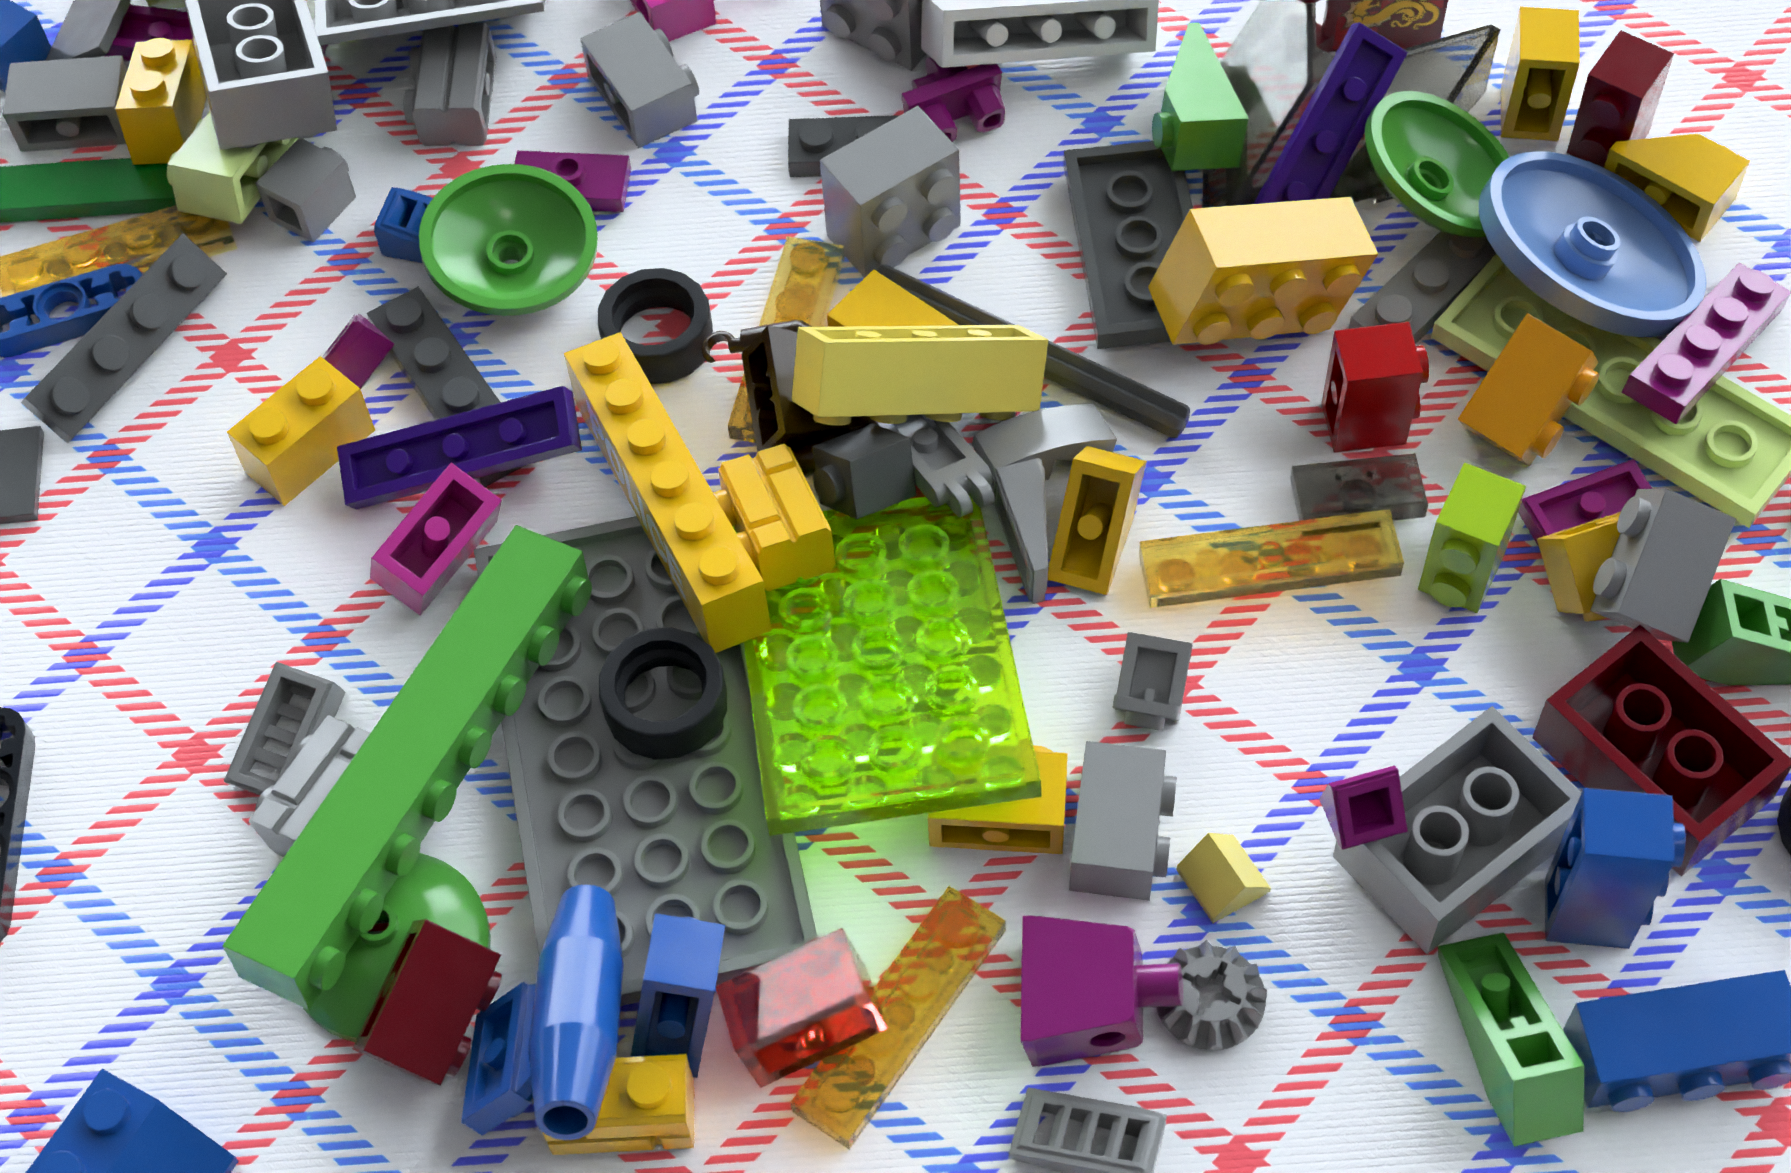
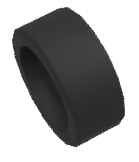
[598,268,713,384]
[599,627,727,760]

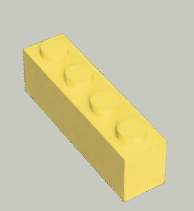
[791,325,1048,426]

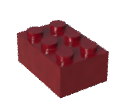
[1532,625,1791,877]

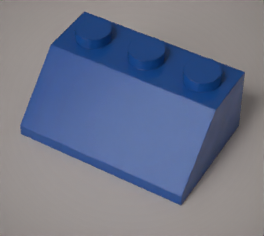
[26,1068,239,1173]

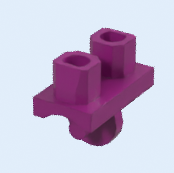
[901,57,1005,142]

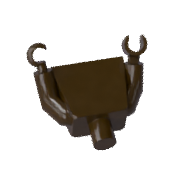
[701,320,870,478]

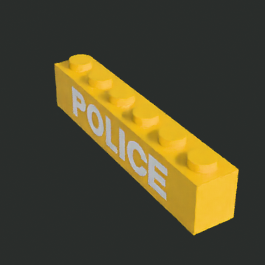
[564,332,772,653]

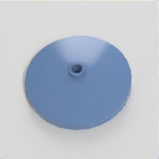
[1479,151,1707,337]

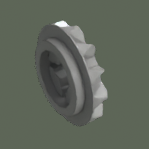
[1156,939,1267,1051]

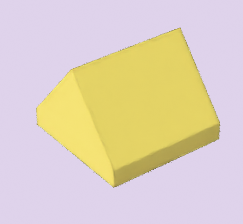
[1176,833,1271,923]

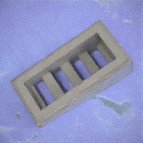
[994,458,1048,604]
[224,662,346,796]
[1008,1087,1167,1173]

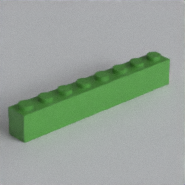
[222,525,592,1010]

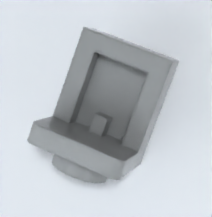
[1112,632,1193,731]

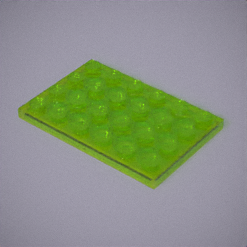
[732,496,1041,836]

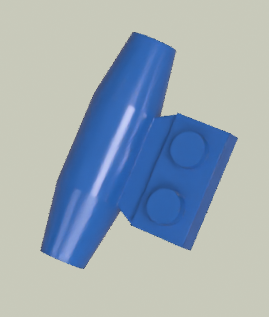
[461,885,624,1140]

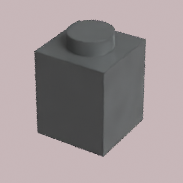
[812,424,917,519]

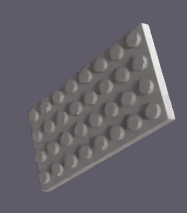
[474,516,822,1006]

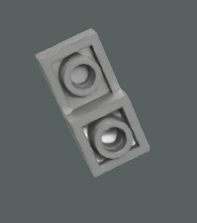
[971,403,1117,481]

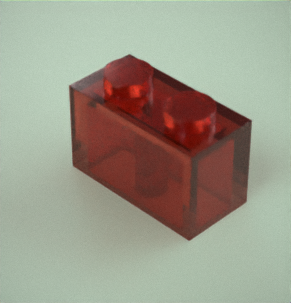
[716,927,888,1088]

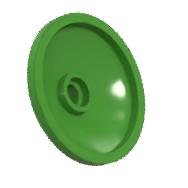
[1365,91,1510,237]
[419,164,598,316]
[302,853,491,1042]

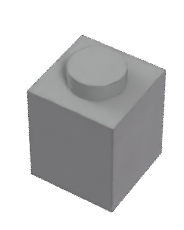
[256,138,356,243]

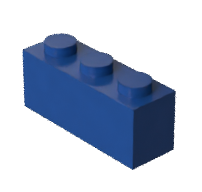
[1545,788,1686,949]
[1563,970,1791,1112]

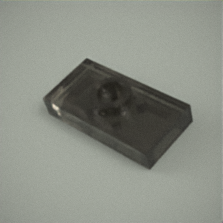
[1290,453,1428,530]

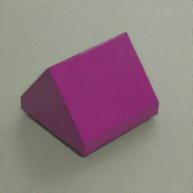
[322,313,395,389]
[1319,765,1408,850]

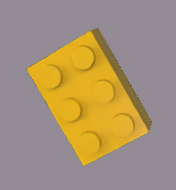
[1148,197,1378,345]

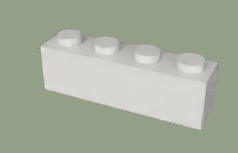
[921,0,1159,68]

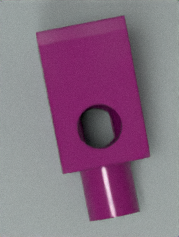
[1020,915,1183,1067]

